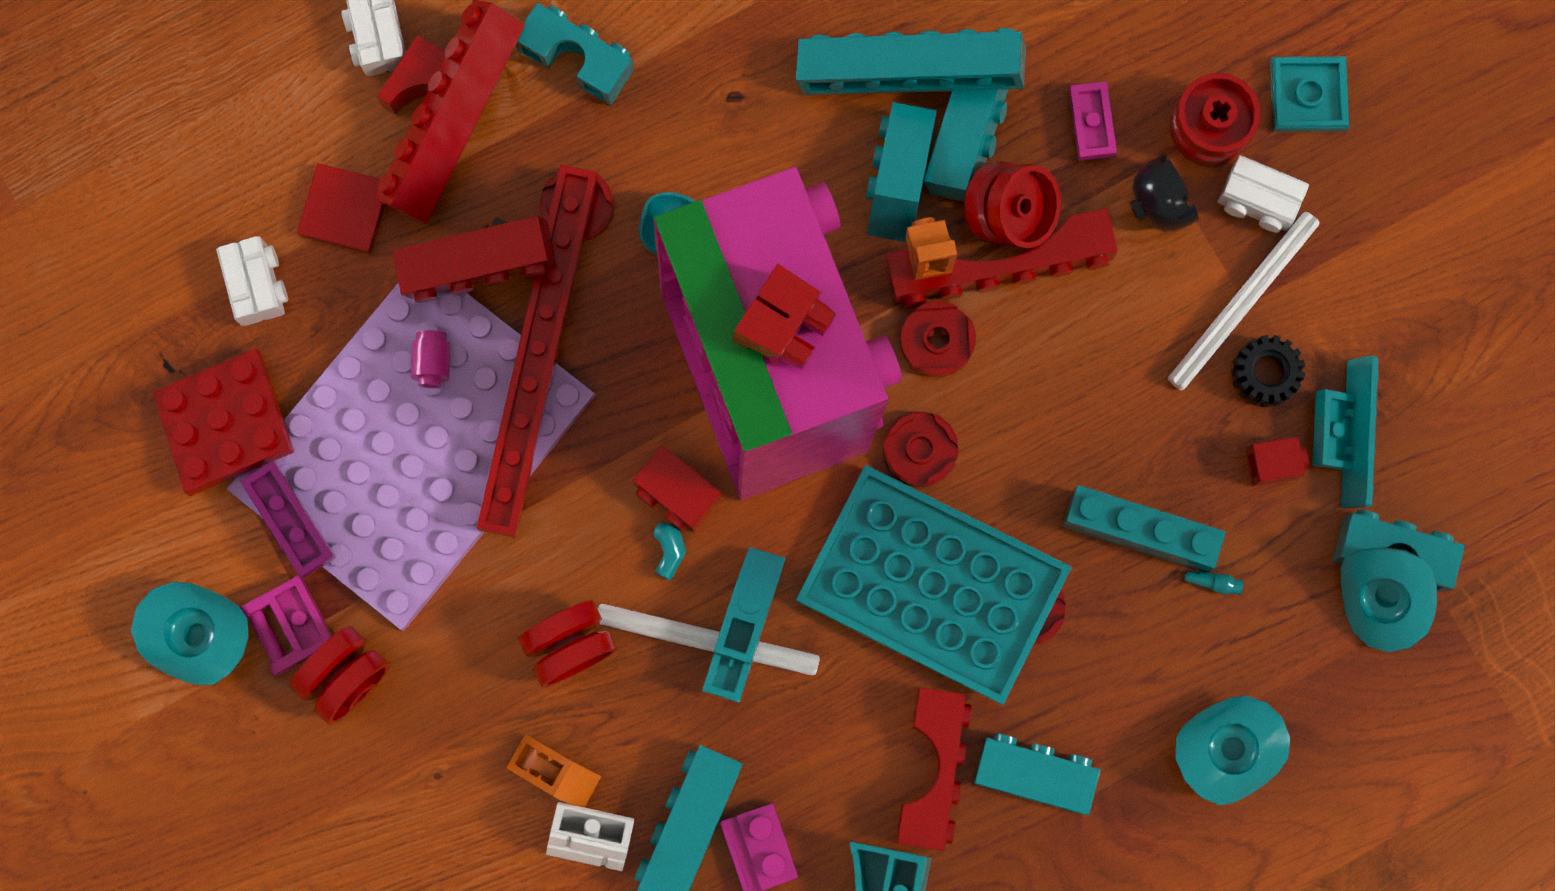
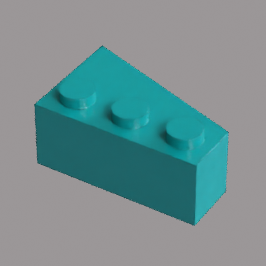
[866,102,937,243]
[850,841,932,891]

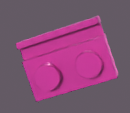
[720,803,799,891]

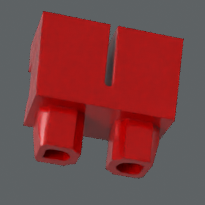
[732,263,836,369]

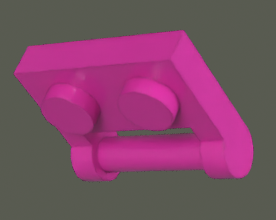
[240,575,332,677]

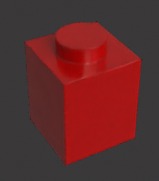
[1246,437,1309,487]

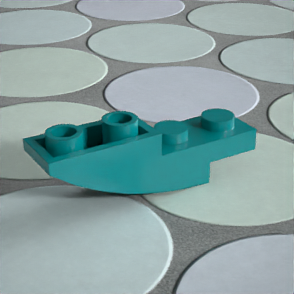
[702,547,786,704]

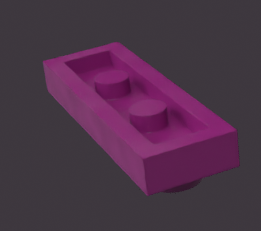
[240,460,336,579]

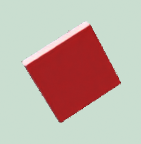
[297,163,385,254]

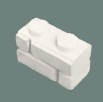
[342,0,406,77]
[1217,155,1309,233]
[216,236,288,326]
[546,802,634,871]

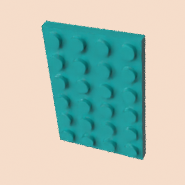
[796,465,1072,706]

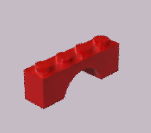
[896,688,972,851]

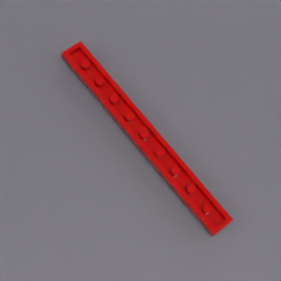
[477,165,598,538]

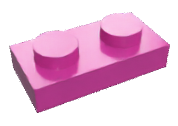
[1068,81,1117,161]

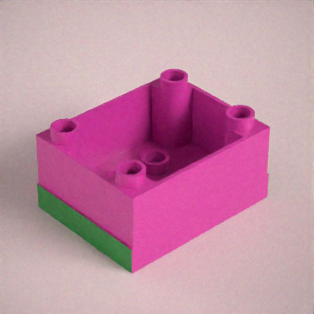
[653,166,902,501]

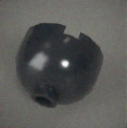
[1129,154,1199,232]

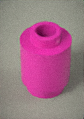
[411,330,450,388]

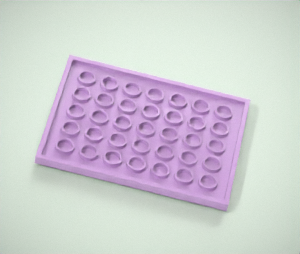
[227,283,596,631]

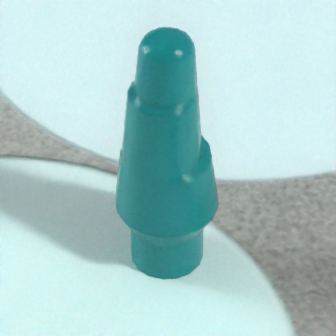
[1185,571,1244,595]

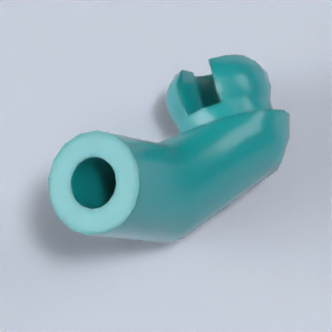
[653,522,686,581]

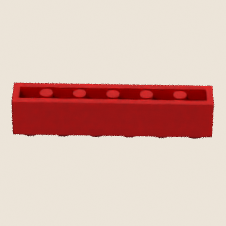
[374,0,526,224]

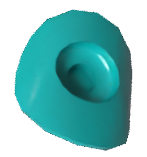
[1341,547,1437,652]
[131,582,249,686]
[1175,696,1290,805]

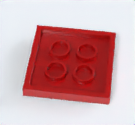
[152,348,294,496]

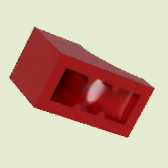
[377,35,445,115]

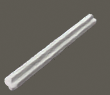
[1168,212,1319,391]
[598,604,820,676]

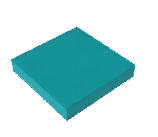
[1270,56,1349,132]

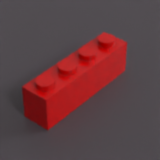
[392,215,556,303]

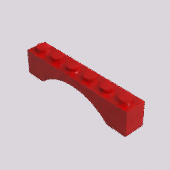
[885,208,1118,308]

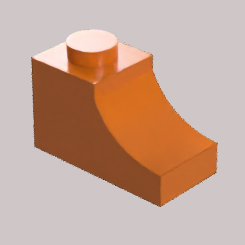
[905,217,957,280]
[506,734,602,807]

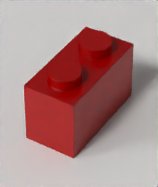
[633,445,722,532]

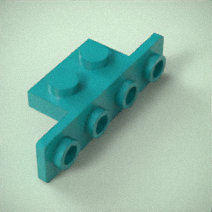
[1312,355,1379,509]

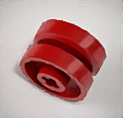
[1170,73,1261,167]
[964,161,1061,249]
[517,600,618,688]
[289,626,391,725]

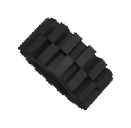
[1231,335,1305,407]

